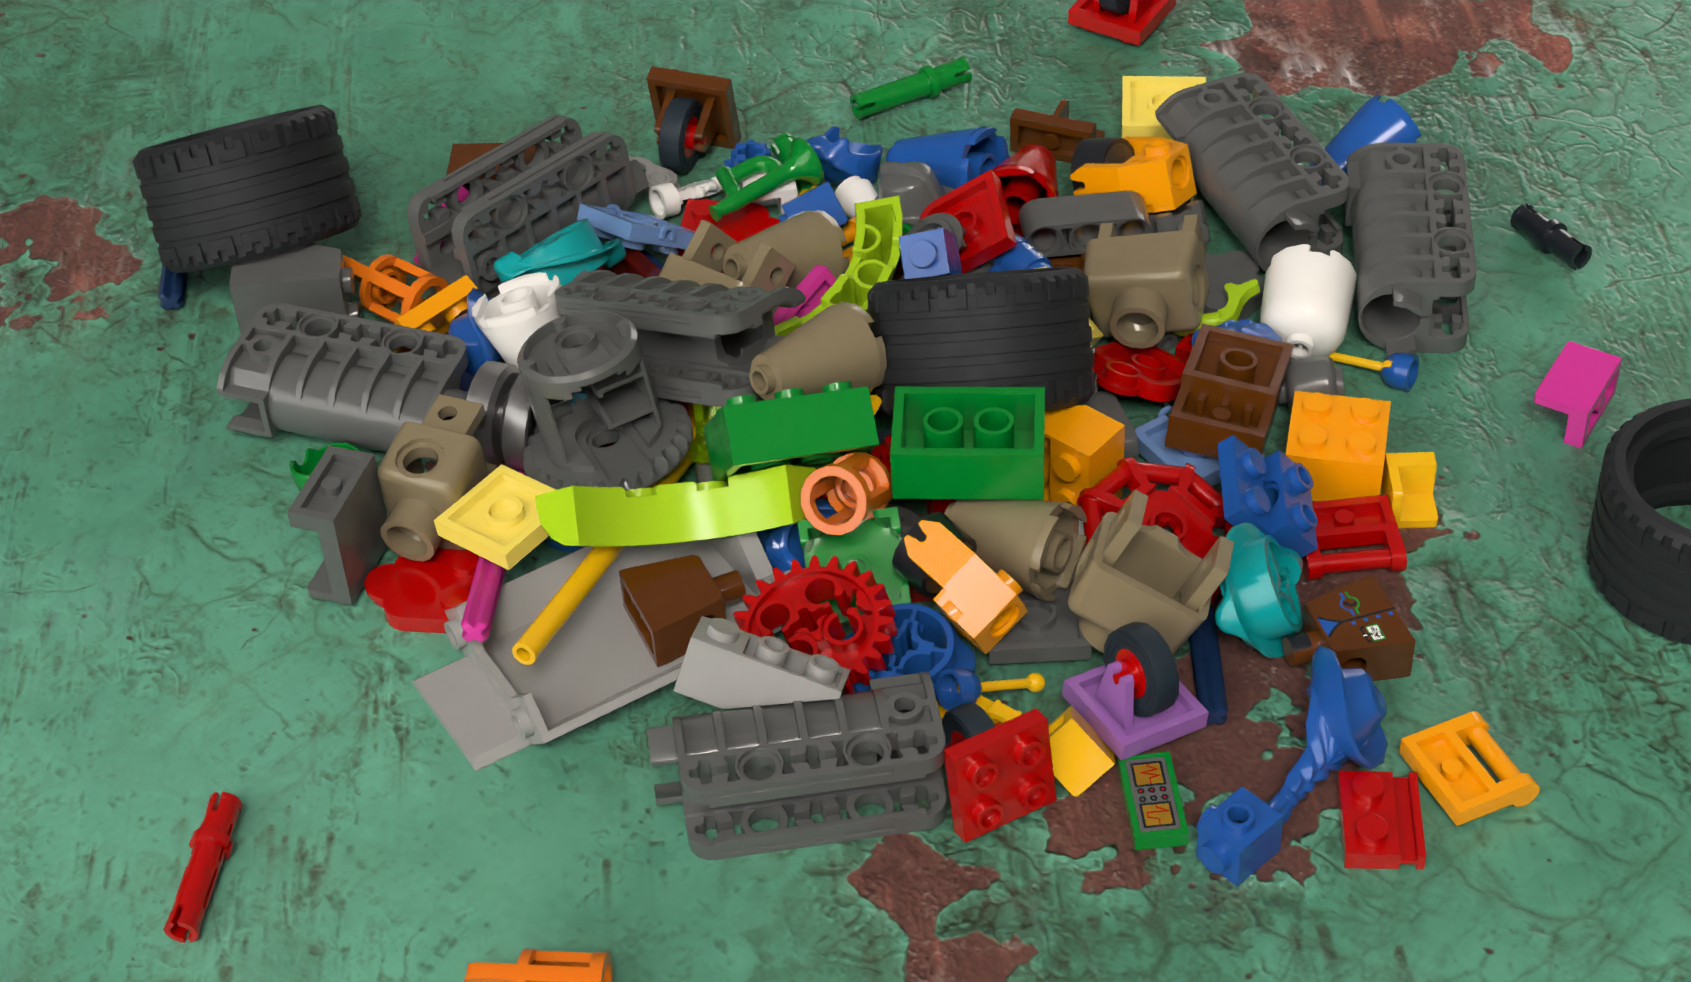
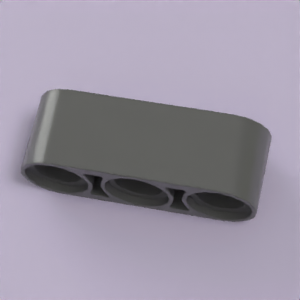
[1018,191,1153,257]

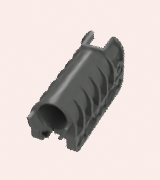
[1155,73,1350,272]
[407,114,649,299]
[1344,142,1477,357]
[554,270,806,407]
[217,303,469,463]
[647,671,947,860]

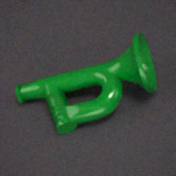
[709,137,824,222]

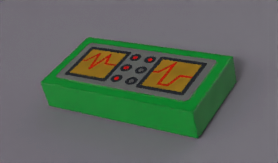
[1117,752,1189,851]

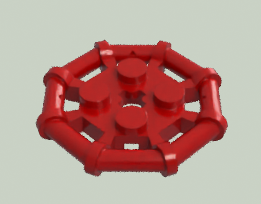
[1077,457,1233,605]

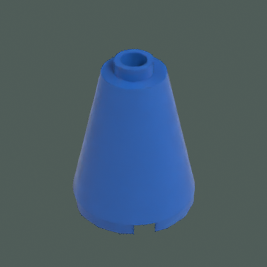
[1308,95,1422,186]
[886,126,1009,189]

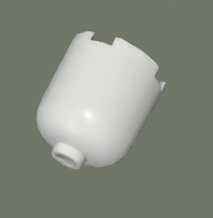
[1260,244,1357,359]

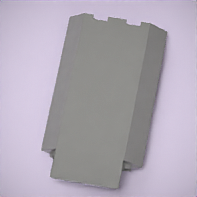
[411,532,791,772]

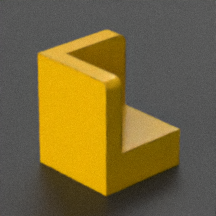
[1381,452,1438,528]
[1048,705,1115,796]

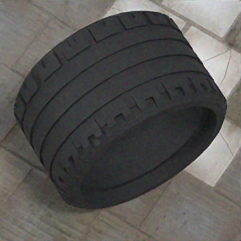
[133,105,362,273]
[867,267,1096,419]
[1586,398,1691,645]

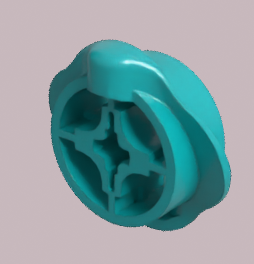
[493,218,627,286]
[1215,522,1303,659]

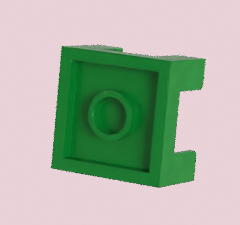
[798,507,912,626]

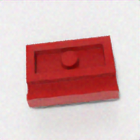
[1337,771,1426,870]

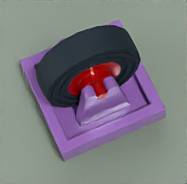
[1062,622,1209,761]

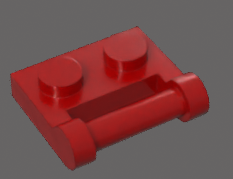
[1302,495,1407,581]

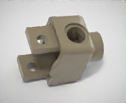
[1083,214,1210,349]
[658,220,796,314]
[377,394,498,561]
[1068,489,1234,655]

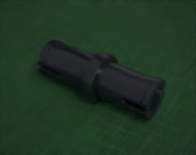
[1510,203,1592,270]

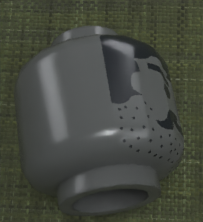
[1278,356,1345,414]

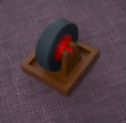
[646,66,742,174]

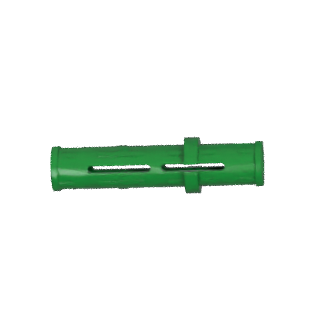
[850,57,972,120]

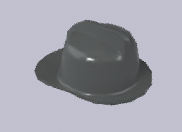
[874,161,954,226]

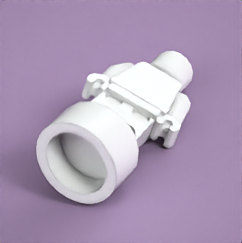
[649,176,724,219]

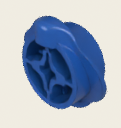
[843,603,976,700]

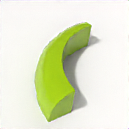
[774,196,903,336]
[535,464,816,547]

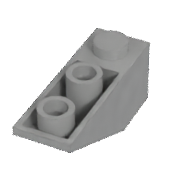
[673,616,850,709]

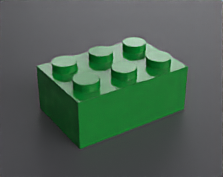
[703,381,879,482]
[890,386,1045,500]

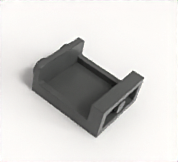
[287,446,387,605]

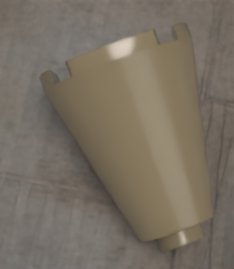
[723,210,849,288]
[749,302,887,400]
[944,499,1087,601]

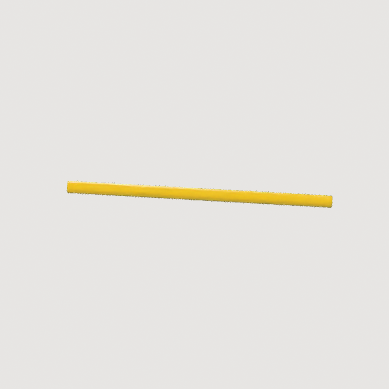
[512,405,722,665]

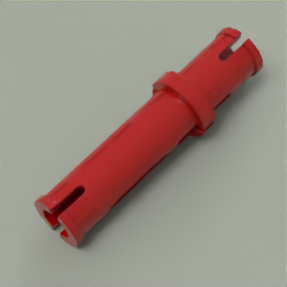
[164,792,243,943]

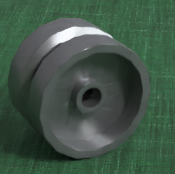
[466,361,562,472]

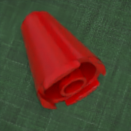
[992,144,1059,237]

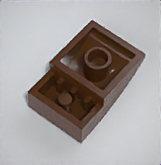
[1164,323,1294,459]

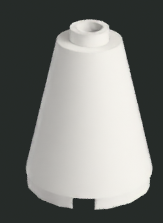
[472,272,572,401]

